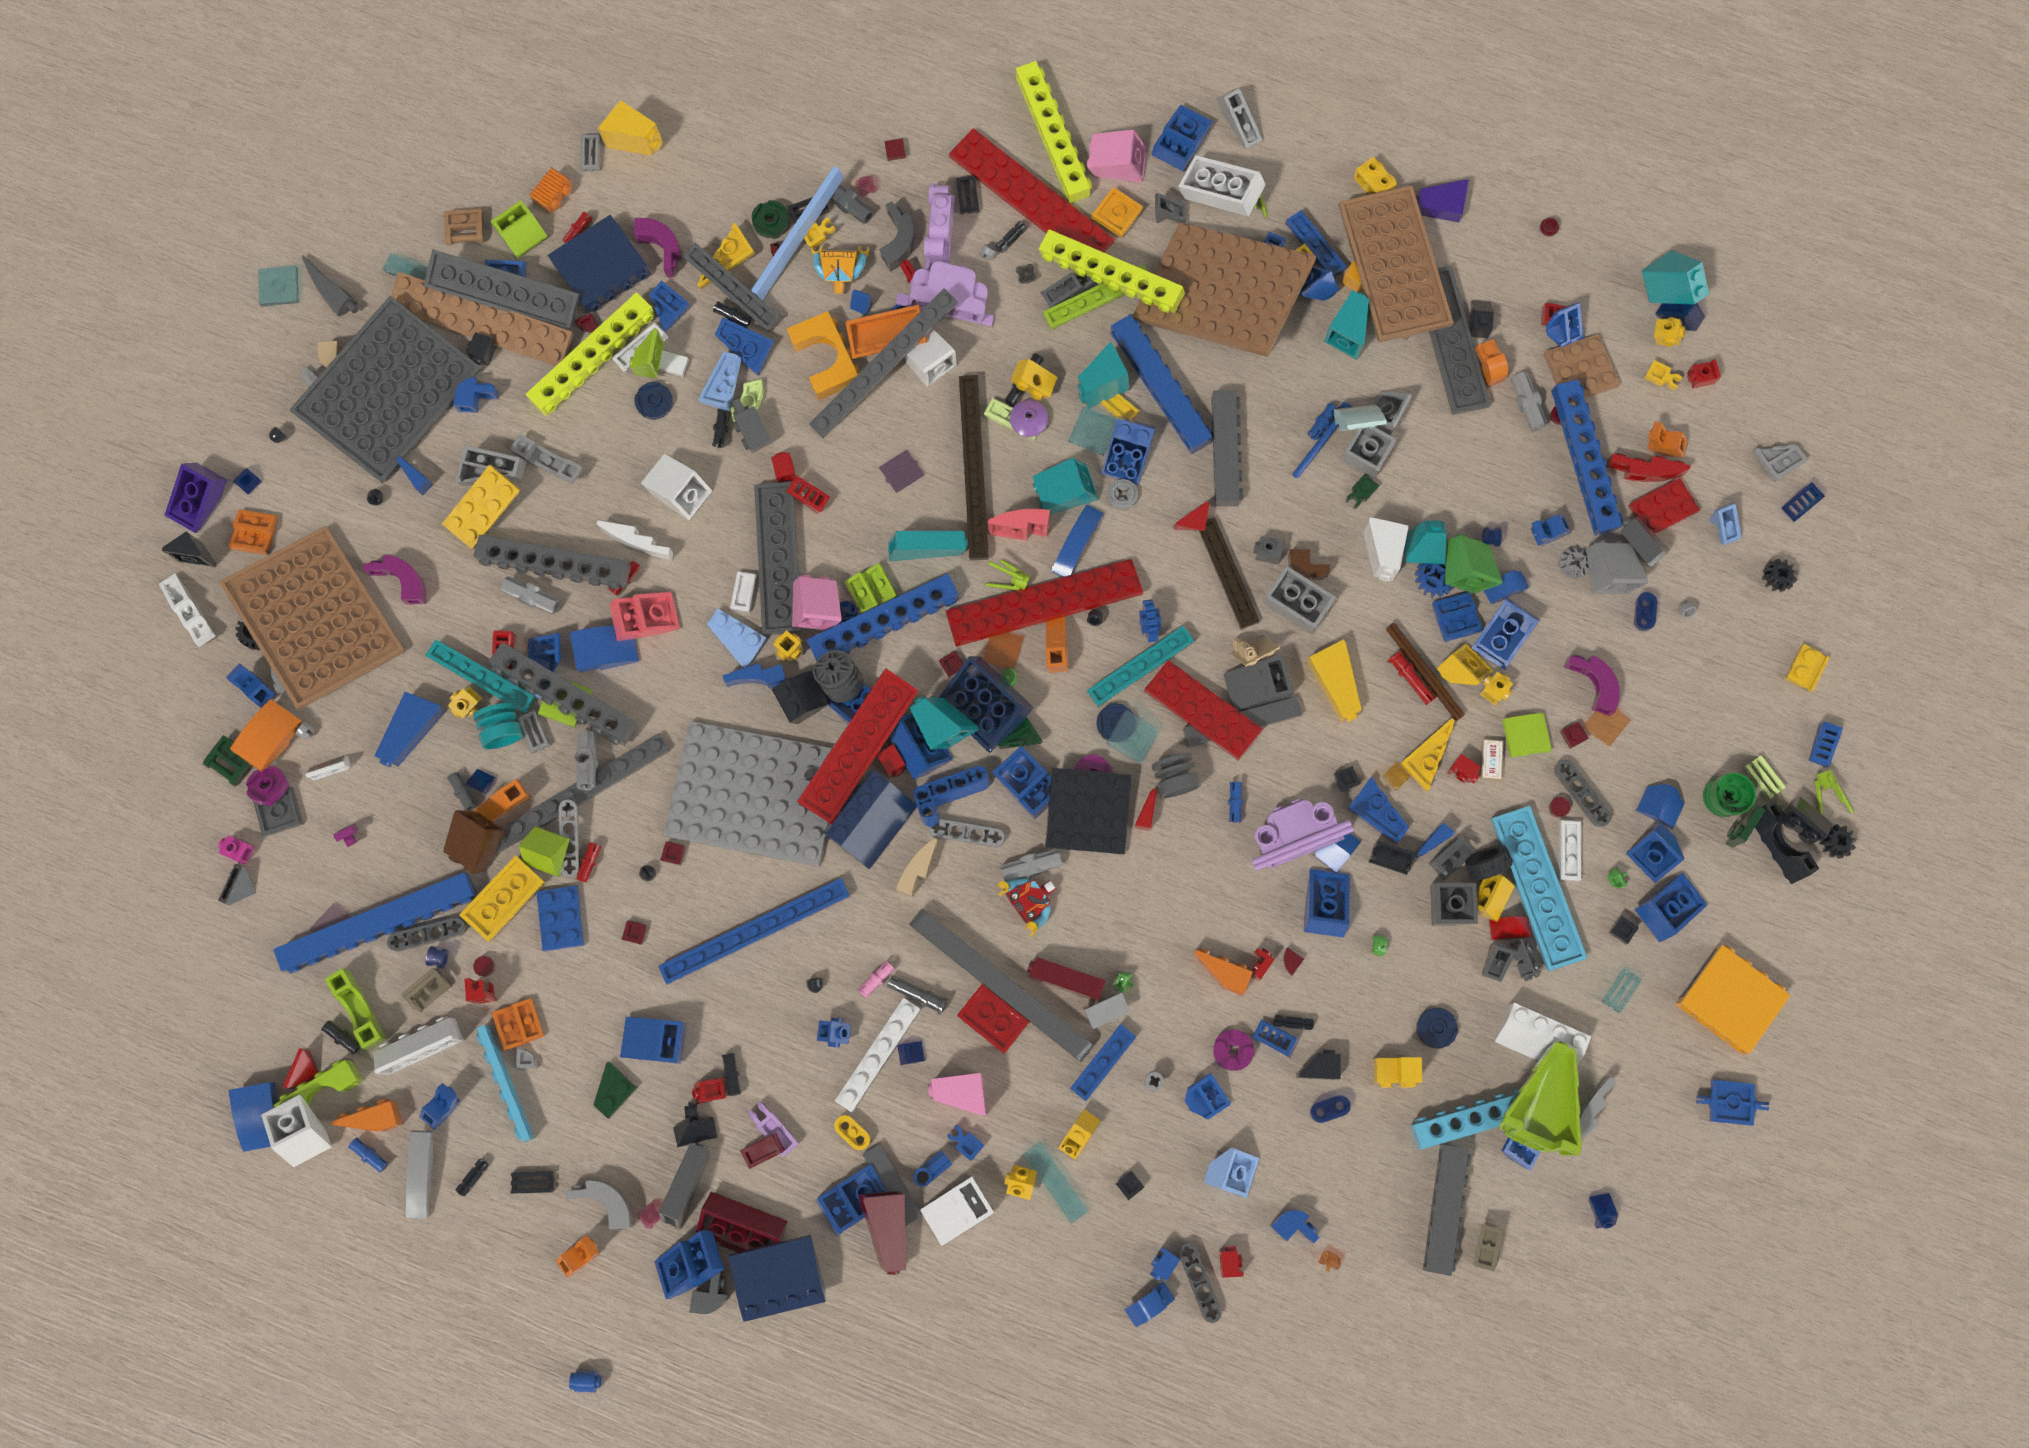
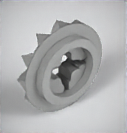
[1107,479,1138,510]
[1559,547,1589,578]

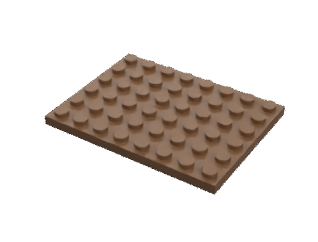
[1132,222,1316,357]
[219,526,405,710]

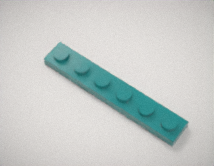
[1087,626,1194,707]
[425,639,536,714]

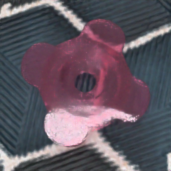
[855,176,877,196]
[637,1204,661,1229]

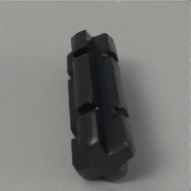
[996,221,1026,253]
[1273,1015,1314,1030]
[455,1158,489,1196]

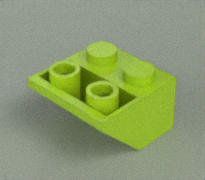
[490,200,548,259]

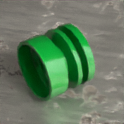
[1703,773,1756,817]

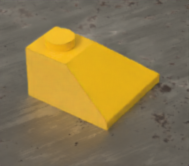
[1437,643,1493,685]

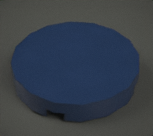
[634,382,673,420]
[1096,703,1136,743]
[1416,1008,1458,1049]

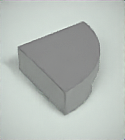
[516,1048,538,1068]

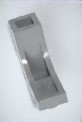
[565,1180,634,1230]

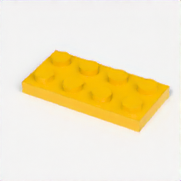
[442,465,521,549]
[459,855,546,942]

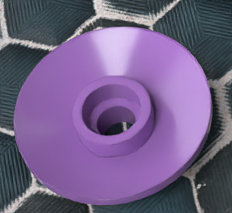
[1010,400,1048,437]

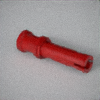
[1387,650,1436,705]

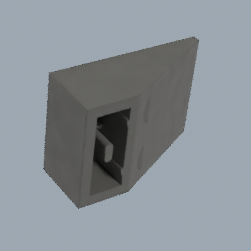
[1223,655,1293,710]

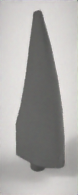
[302,255,359,316]

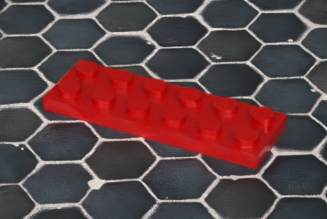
[1144,660,1263,761]

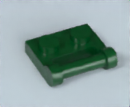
[203,735,251,787]

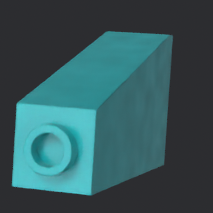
[888,531,968,561]

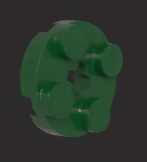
[751,200,789,239]

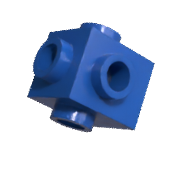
[817,1018,851,1048]

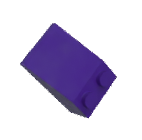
[164,462,227,533]

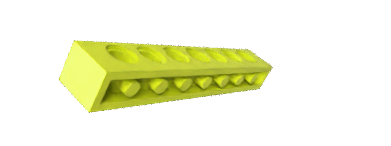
[1016,61,1092,203]
[1039,230,1185,314]
[525,292,655,416]

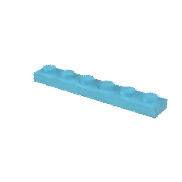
[476,1025,535,1142]

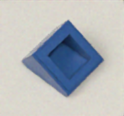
[850,289,872,315]

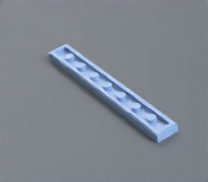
[751,166,844,301]

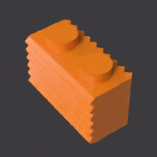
[529,167,573,214]

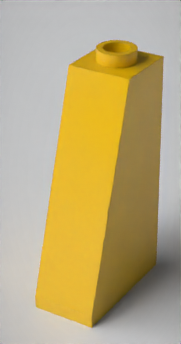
[1307,639,1362,723]

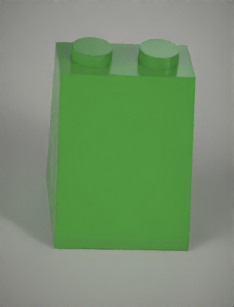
[1445,534,1502,594]

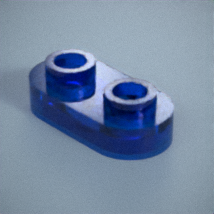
[1634,592,1657,632]
[1310,1095,1351,1123]

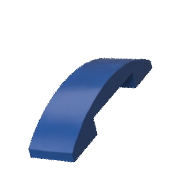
[1051,505,1104,577]

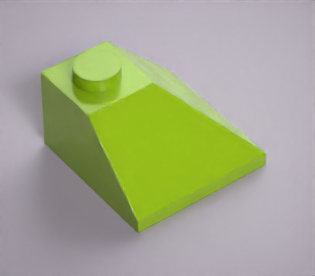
[629,328,664,379]

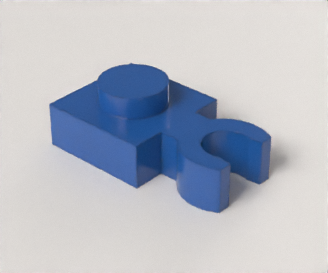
[947,1125,985,1161]

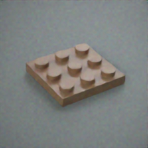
[1544,334,1620,403]

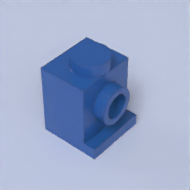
[1150,1246,1180,1281]

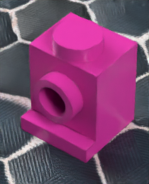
[218,835,254,865]

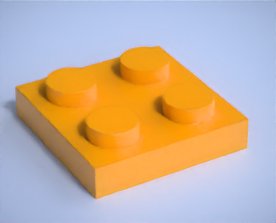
[1091,187,1144,238]

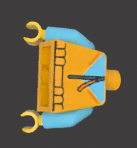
[811,245,869,294]

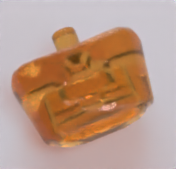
[1318,1251,1341,1272]

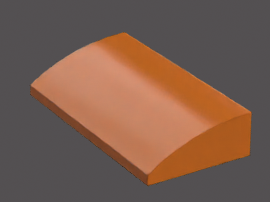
[845,305,927,359]

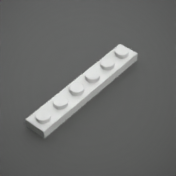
[835,998,921,1112]

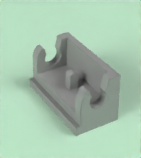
[1083,990,1130,1029]

